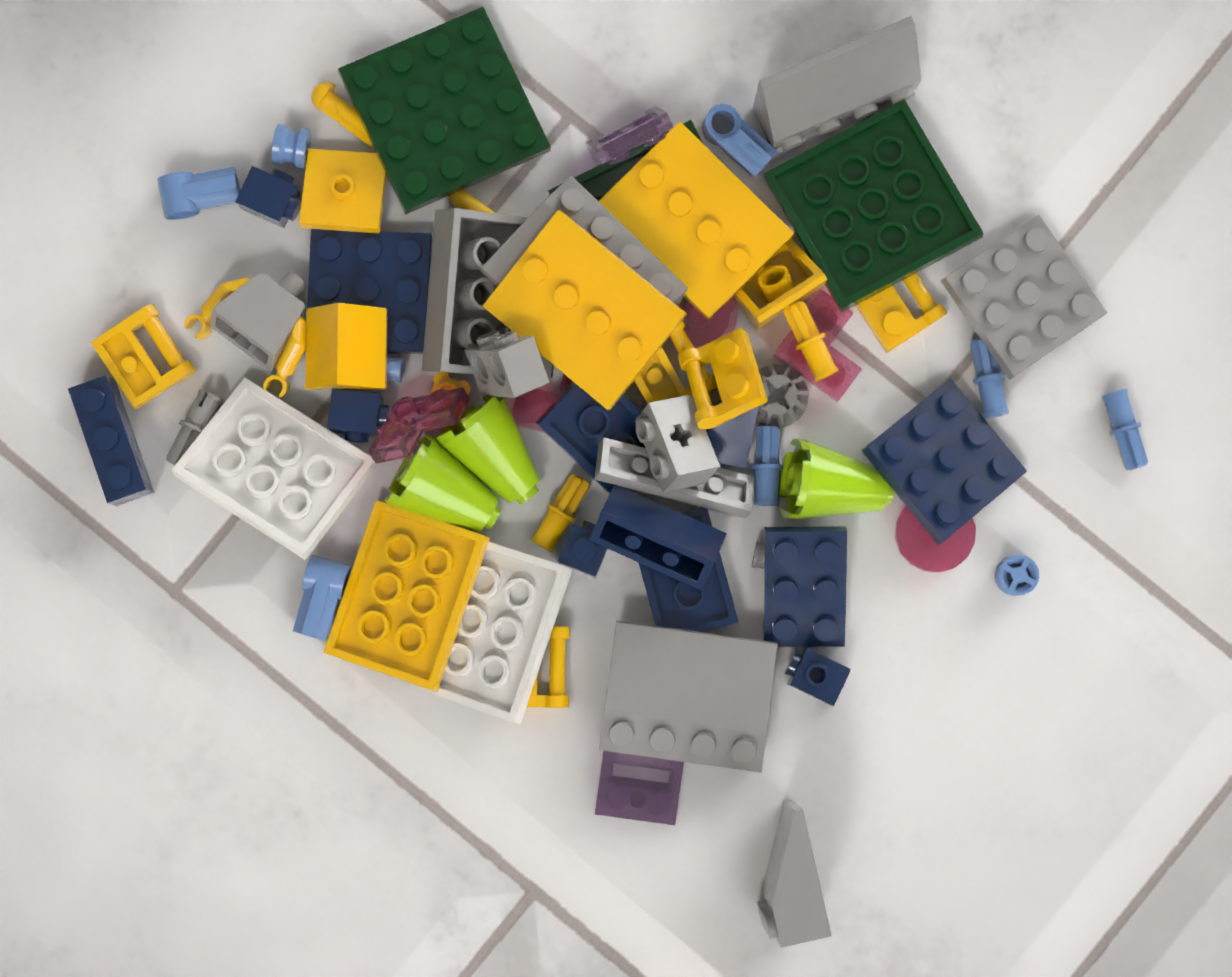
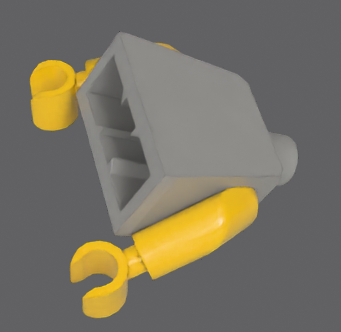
[184,272,306,398]

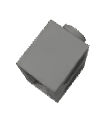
[465,331,550,398]

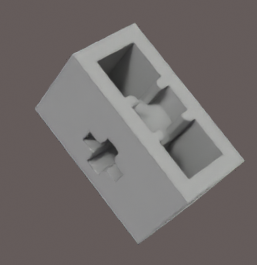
[635,395,720,493]

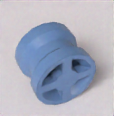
[271,124,311,169]
[994,555,1040,596]

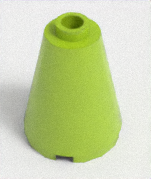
[434,395,540,504]
[384,432,501,533]
[779,438,894,520]

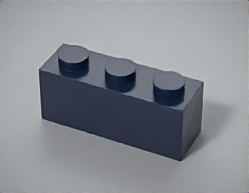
[68,375,154,506]
[589,485,727,591]

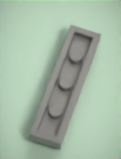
[594,437,755,518]

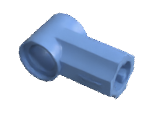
[702,104,778,178]
[157,167,240,220]
[293,555,351,641]

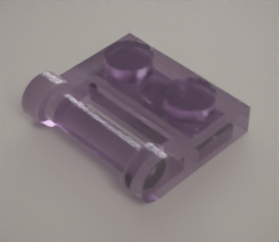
[585,105,674,165]
[595,751,684,825]

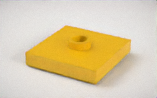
[299,148,387,234]

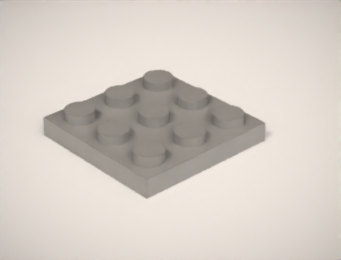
[941,215,1107,380]

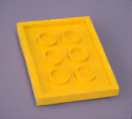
[599,121,794,321]
[483,210,687,410]
[323,500,490,692]

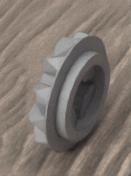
[756,363,809,428]

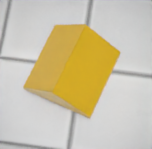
[733,238,827,331]
[305,303,387,390]

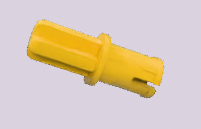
[784,301,839,382]
[530,474,590,553]

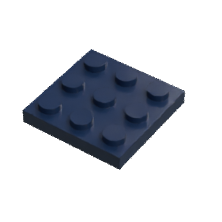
[307,229,432,354]
[861,378,1027,545]

